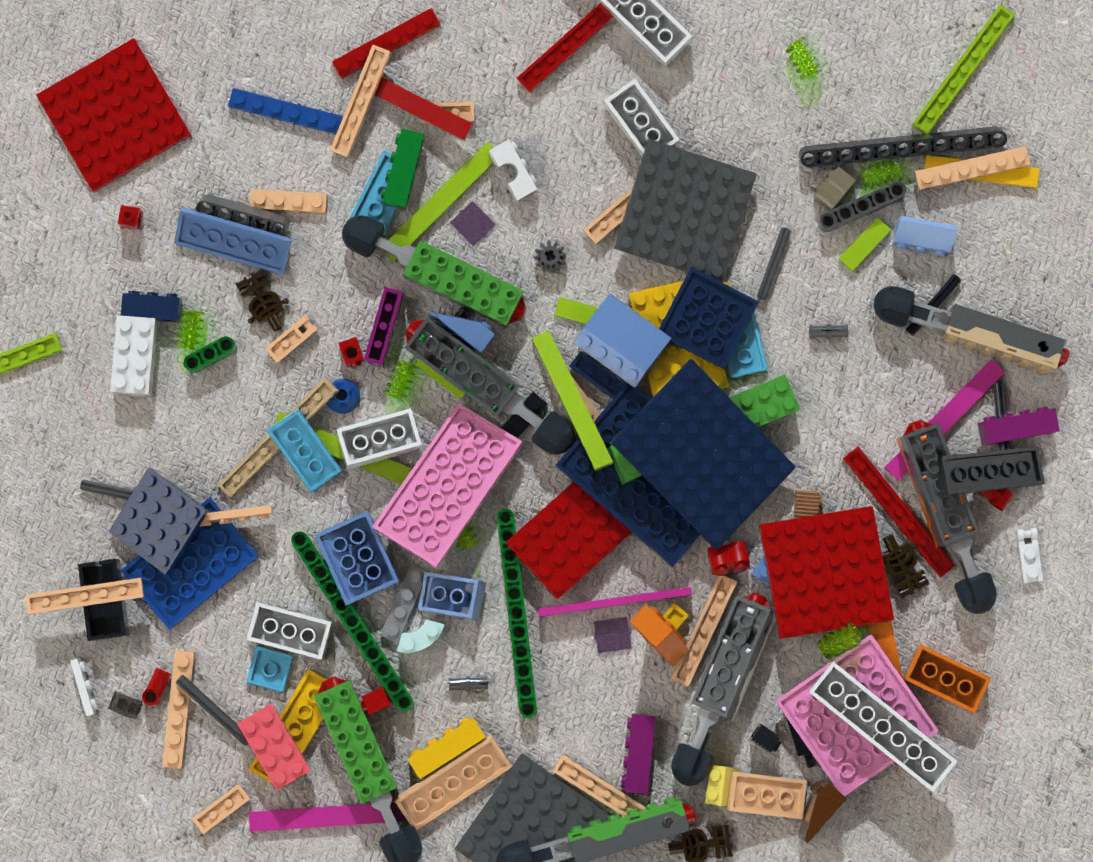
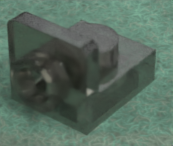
[108,691,143,719]

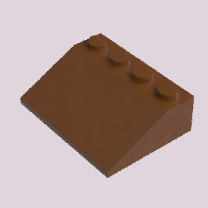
[798,780,847,843]

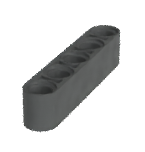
[818,181,907,232]
[196,194,290,236]

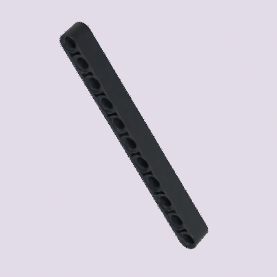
[798,126,1007,167]

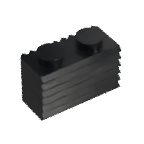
[749,724,782,752]

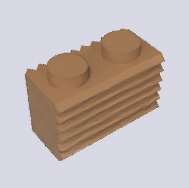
[793,490,823,519]

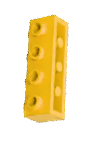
[407,717,486,779]

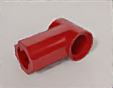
[978,489,1014,511]
[142,668,171,707]

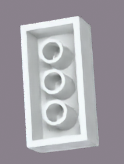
[604,79,680,157]
[110,315,158,397]
[336,408,422,470]
[246,602,333,660]

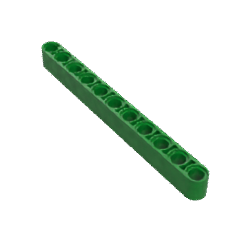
[497,508,537,718]
[291,531,414,711]

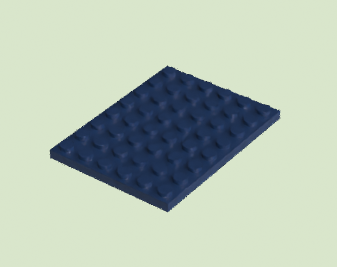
[609,359,796,550]
[555,383,700,567]

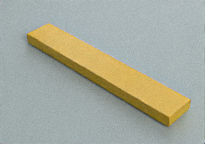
[924,155,1040,188]

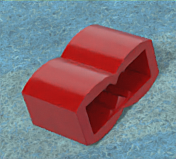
[707,541,750,576]

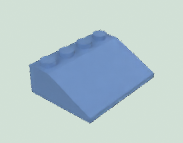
[574,294,672,388]
[315,511,400,605]

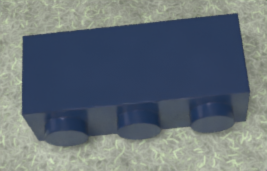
[121,291,182,323]

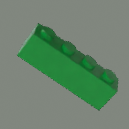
[381,129,425,210]

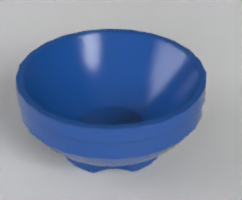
[327,379,360,414]

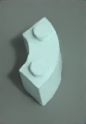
[397,619,445,653]

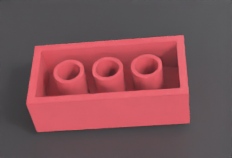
[237,703,312,791]

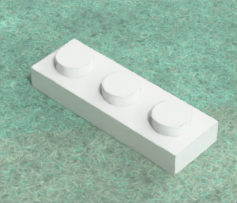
[70,658,98,716]

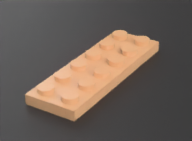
[394,734,512,830]

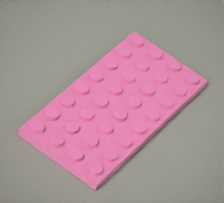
[372,403,523,569]

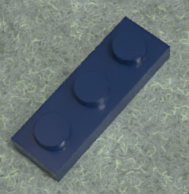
[569,351,626,400]

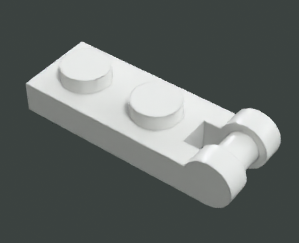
[1016,527,1043,583]

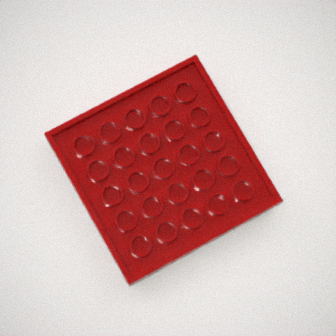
[36,38,192,193]
[759,506,894,640]

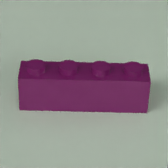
[364,287,404,368]
[977,406,1060,446]
[621,714,656,794]

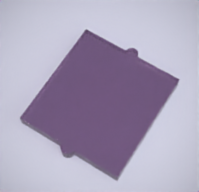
[450,201,496,246]
[594,617,631,653]

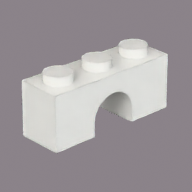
[488,139,538,201]

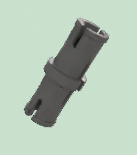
[809,324,848,339]
[449,676,488,691]

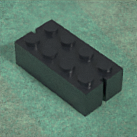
[78,559,130,641]

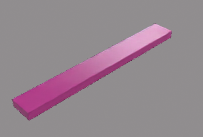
[884,359,1005,481]
[538,587,692,617]
[249,802,405,832]

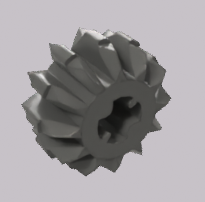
[534,240,566,273]

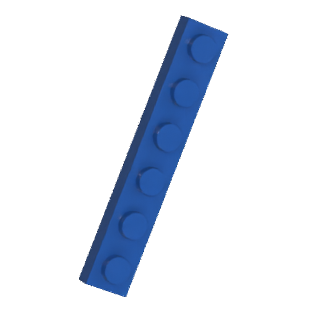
[228,88,343,135]

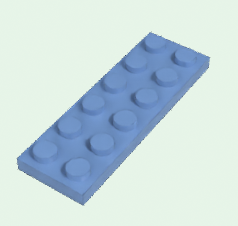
[174,207,292,275]

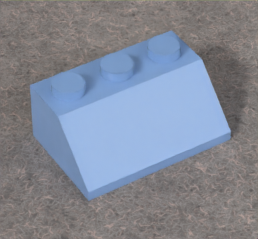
[892,216,958,257]

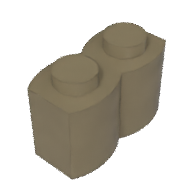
[813,166,856,211]

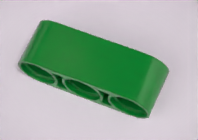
[183,336,237,373]

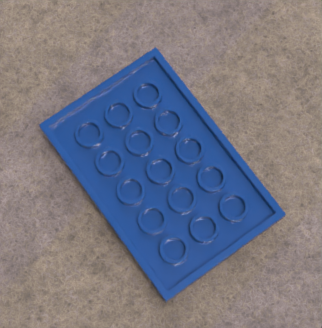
[121,497,259,630]

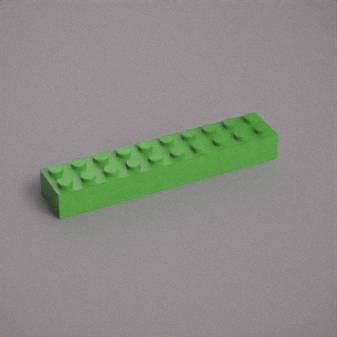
[607,375,801,485]

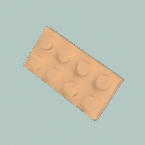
[727,771,807,819]

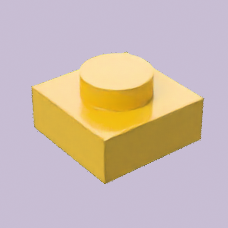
[663,603,689,630]

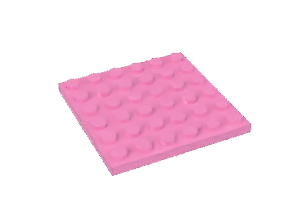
[775,634,939,796]

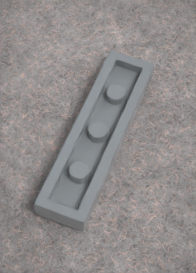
[380,565,427,643]

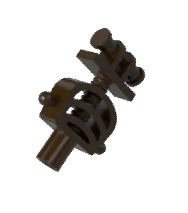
[235,268,289,332]
[882,534,929,599]
[668,824,734,862]

